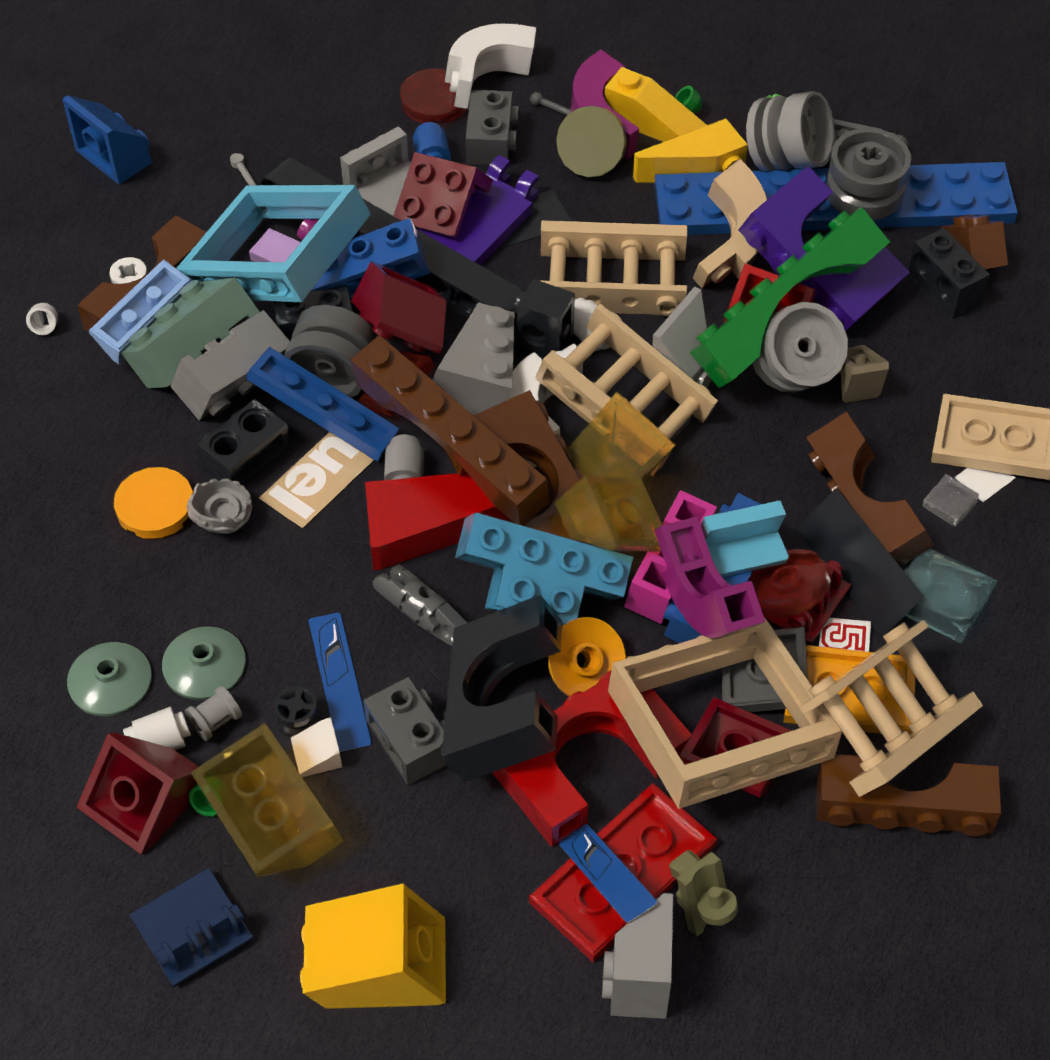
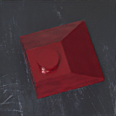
[76,732,204,854]

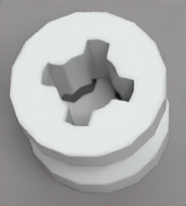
[110,257,147,284]

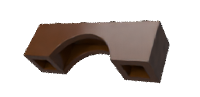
[77,215,207,332]
[806,412,935,567]
[816,754,1001,836]

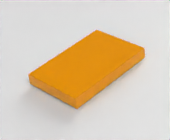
[783,645,915,735]

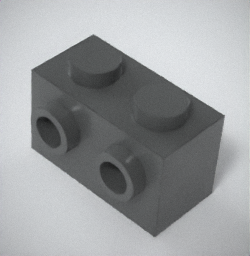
[466,90,519,165]
[363,677,446,785]

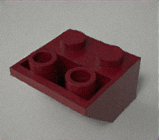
[351,261,446,354]

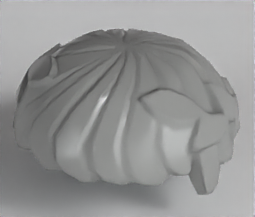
[186,478,252,534]

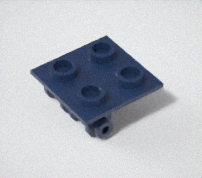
[129,868,254,987]

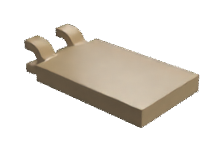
[931,394,1050,480]

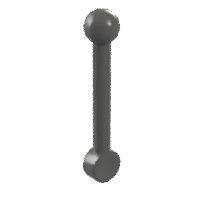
[530,92,570,115]

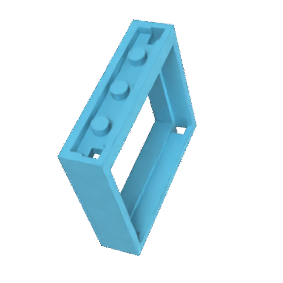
[176,185,371,302]

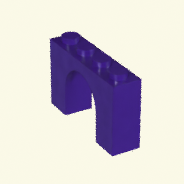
[738,166,910,332]

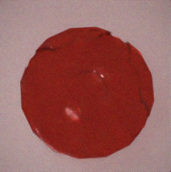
[400,68,465,123]
[749,549,831,618]

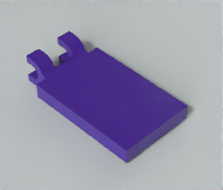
[418,155,539,265]

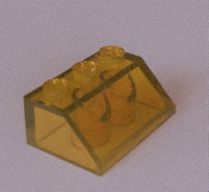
[191,723,344,877]

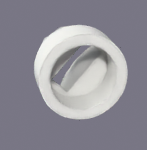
[26,303,58,335]

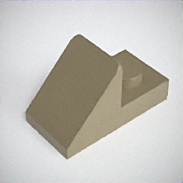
[839,345,889,403]

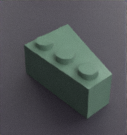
[121,277,260,388]

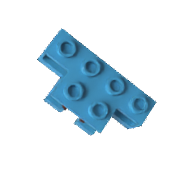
[455,513,633,626]

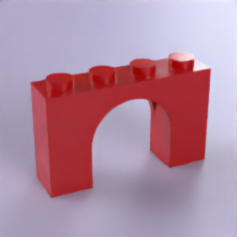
[492,671,692,847]

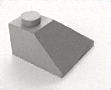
[650,286,711,388]

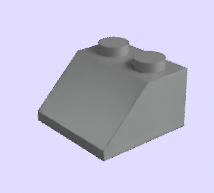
[602,893,673,1019]

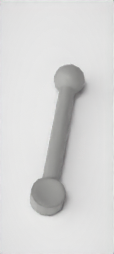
[230,153,257,186]

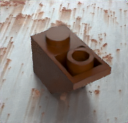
[941,215,1008,269]

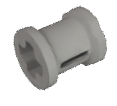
[185,686,242,741]

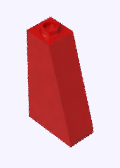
[365,472,513,570]

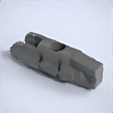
[372,564,468,646]

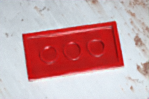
[529,783,717,963]

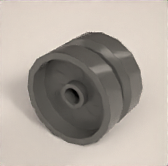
[826,128,911,220]
[284,305,377,398]

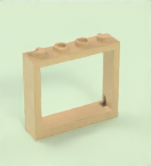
[608,619,842,809]

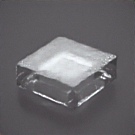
[922,474,979,527]

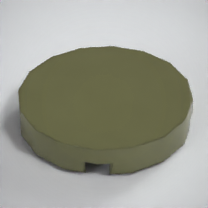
[556,106,627,177]

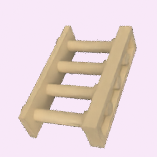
[539,221,687,316]
[535,304,718,476]
[799,620,983,797]

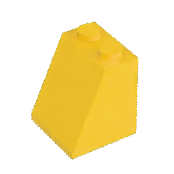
[300,883,446,1009]

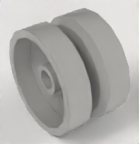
[753,302,848,393]

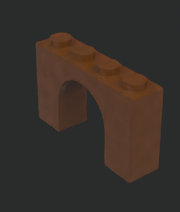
[445,390,606,544]

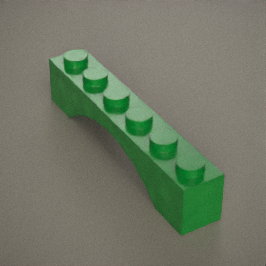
[690,207,890,388]

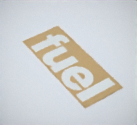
[259,432,374,528]

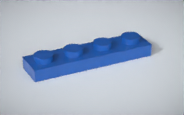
[246,347,400,462]

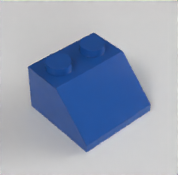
[62,95,151,185]

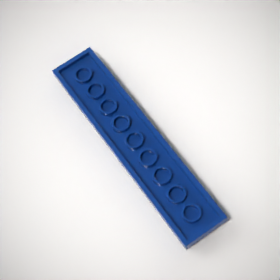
[654,162,1018,235]

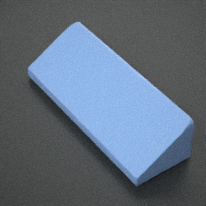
[89,259,193,365]

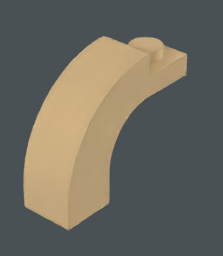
[693,159,767,289]

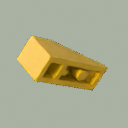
[604,67,707,142]
[633,119,748,183]

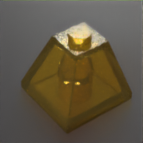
[567,392,676,509]
[555,476,663,551]

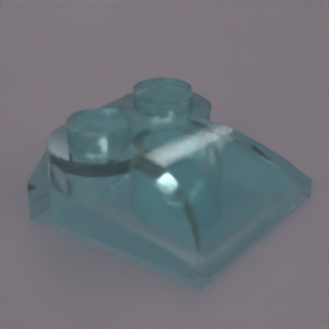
[904,548,997,644]

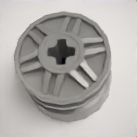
[746,91,835,171]

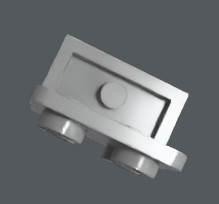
[340,126,411,216]

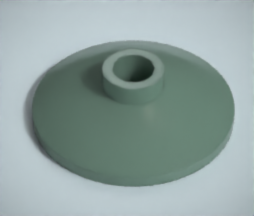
[162,627,246,700]
[67,642,152,717]

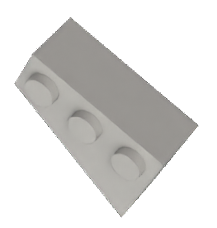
[433,303,514,415]
[170,310,290,421]

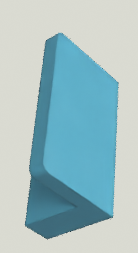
[701,501,788,577]

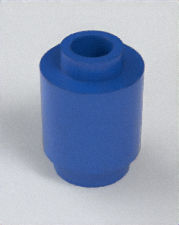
[413,122,451,161]

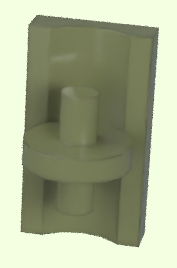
[669,850,738,937]

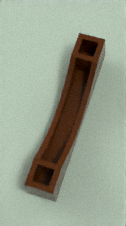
[350,335,550,526]

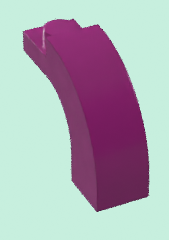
[570,50,639,160]
[654,516,766,638]

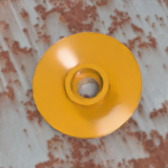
[548,617,626,696]

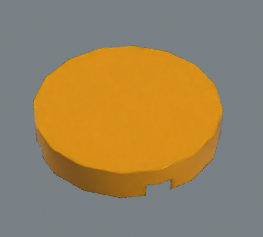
[114,467,193,539]

